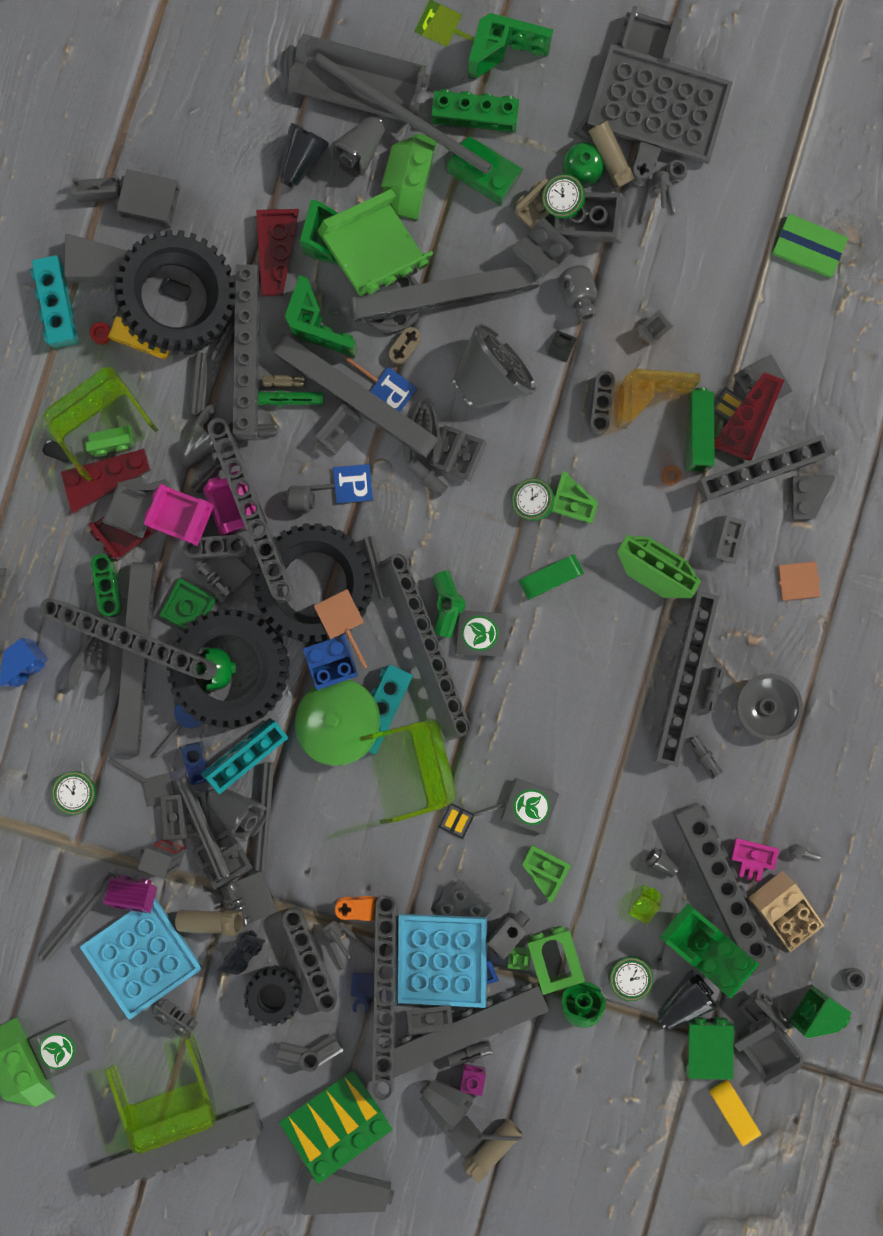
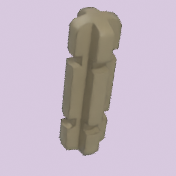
[262,375,305,388]

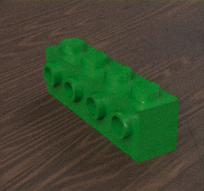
[432,89,519,132]

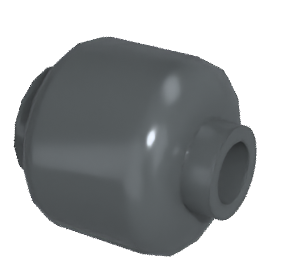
[282,485,315,514]

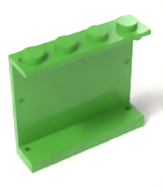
[317,189,434,296]

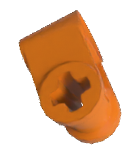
[335,896,377,921]

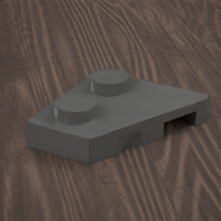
[791,475,835,519]

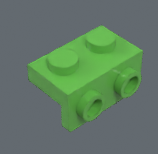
[85,426,135,457]

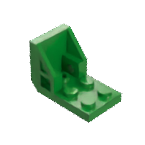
[468,13,554,80]
[300,199,340,266]
[285,275,358,358]
[659,903,760,999]

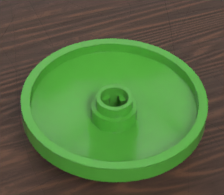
[295,680,380,766]

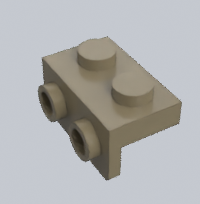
[515,178,550,231]

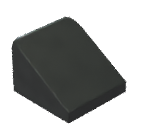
[547,330,577,362]

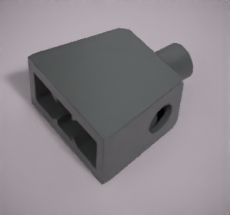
[486,910,530,959]

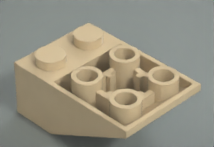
[749,871,824,953]

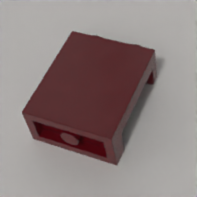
[89,515,158,560]

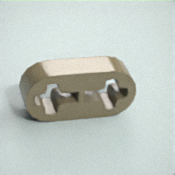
[389,327,421,366]

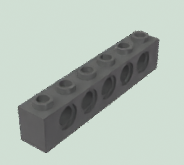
[696,435,831,502]

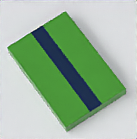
[772,214,848,279]

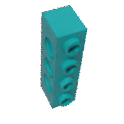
[30,255,79,349]
[369,664,413,755]
[201,718,288,795]

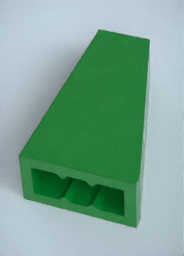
[685,387,715,472]

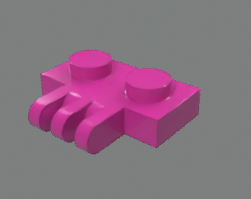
[730,838,779,882]

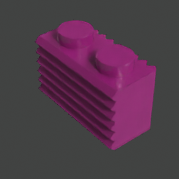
[104,875,157,914]

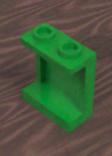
[685,1017,734,1080]

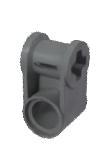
[631,141,661,187]

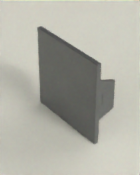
[102,482,153,538]

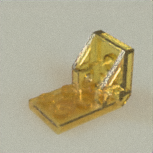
[617,369,700,429]

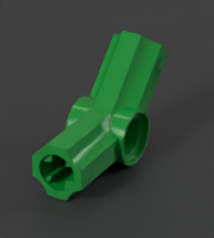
[432,570,466,638]

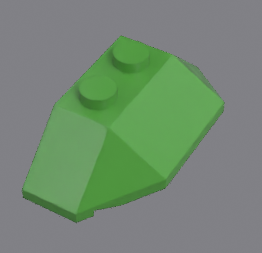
[381,133,438,221]
[617,535,701,598]
[0,1017,56,1107]

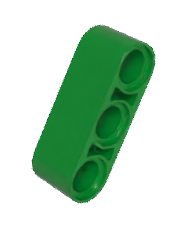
[91,554,122,617]
[519,554,584,600]

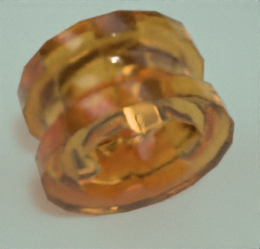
[661,465,682,486]

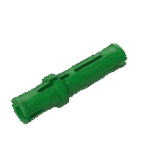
[258,390,324,407]

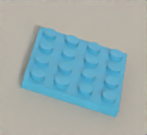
[80,897,203,1020]
[398,914,487,1008]

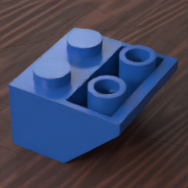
[303,635,358,690]
[0,638,49,687]

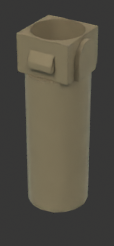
[588,120,635,188]
[175,910,243,936]
[463,1118,523,1184]

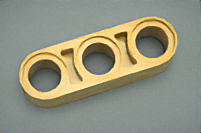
[108,317,170,360]
[708,1080,762,1146]

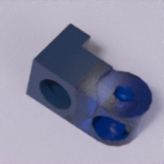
[180,741,208,785]

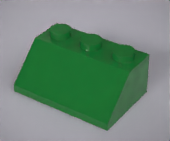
[447,136,524,206]
[789,985,851,1039]

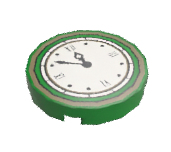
[542,174,586,219]
[511,478,555,521]
[52,771,96,815]
[609,956,653,1001]

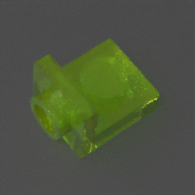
[628,885,662,925]

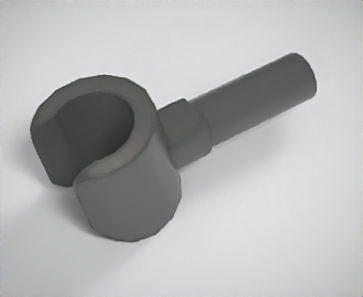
[789,844,821,861]

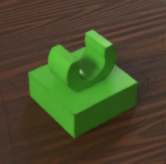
[507,946,531,971]

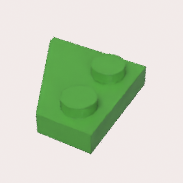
[551,471,598,524]
[522,844,571,903]

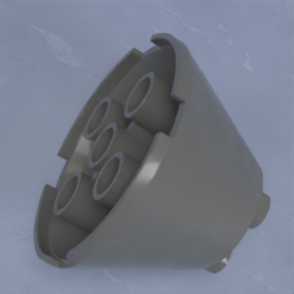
[451,323,537,408]

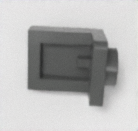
[637,310,674,344]

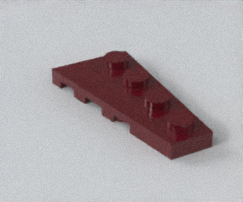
[256,209,299,297]
[714,372,785,461]
[61,449,151,514]

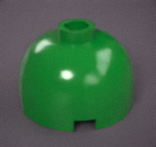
[562,142,605,188]
[201,648,236,691]
[561,982,606,1028]

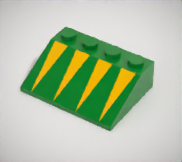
[278,1070,393,1184]

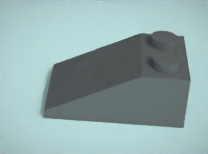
[554,192,626,243]

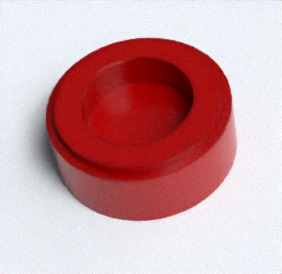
[89,322,111,345]

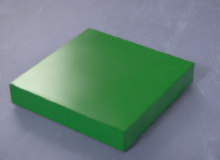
[159,578,218,630]

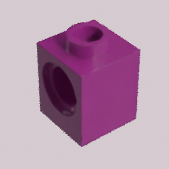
[460,1063,486,1096]

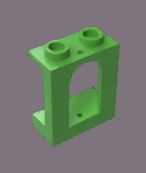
[526,926,585,995]

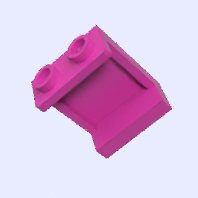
[203,471,256,536]
[144,484,214,546]

